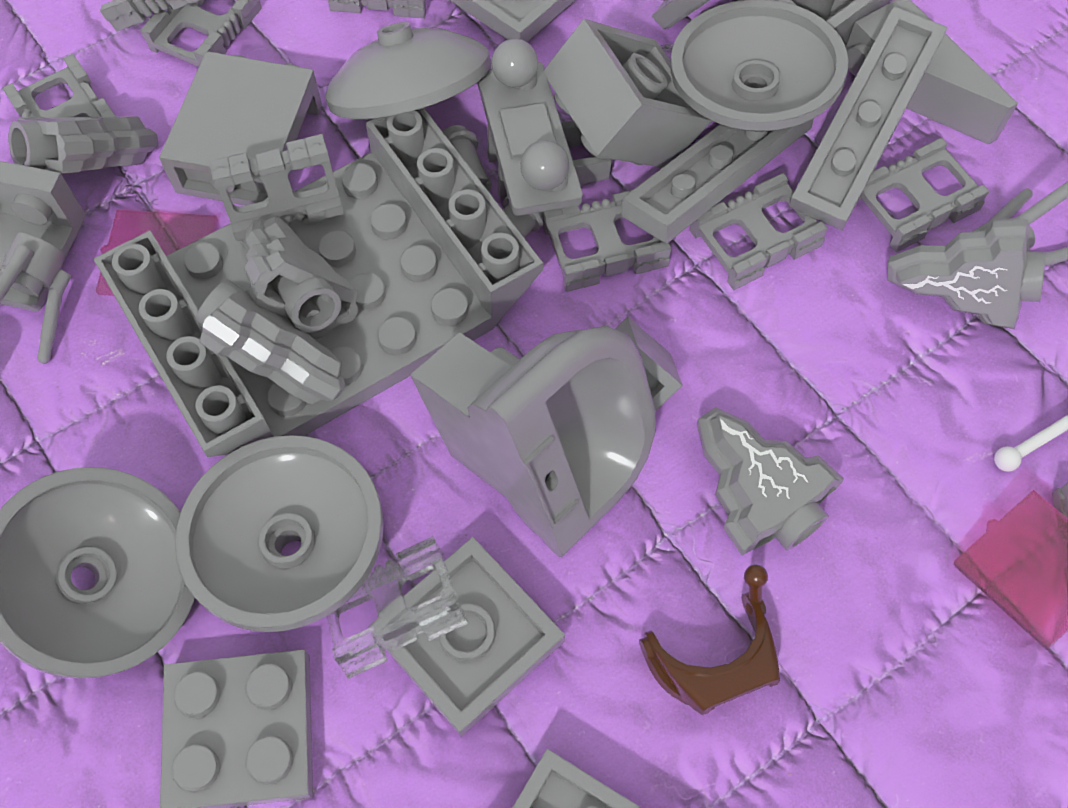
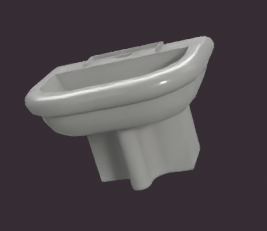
[410,326,656,557]

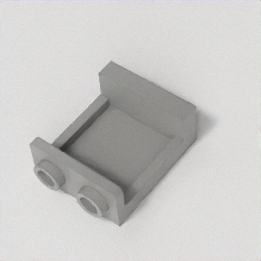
[159,51,322,206]

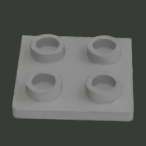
[0,161,86,311]

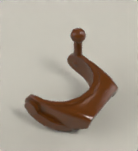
[639,564,780,715]

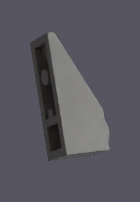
[846,0,1018,145]

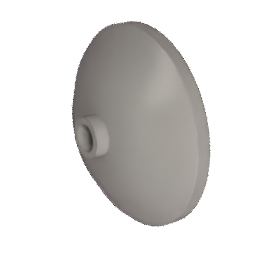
[671,0,849,131]
[325,22,491,119]
[175,435,384,632]
[0,467,195,679]

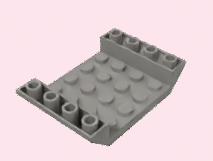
[93,108,543,457]

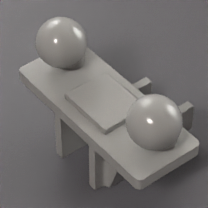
[477,39,612,216]

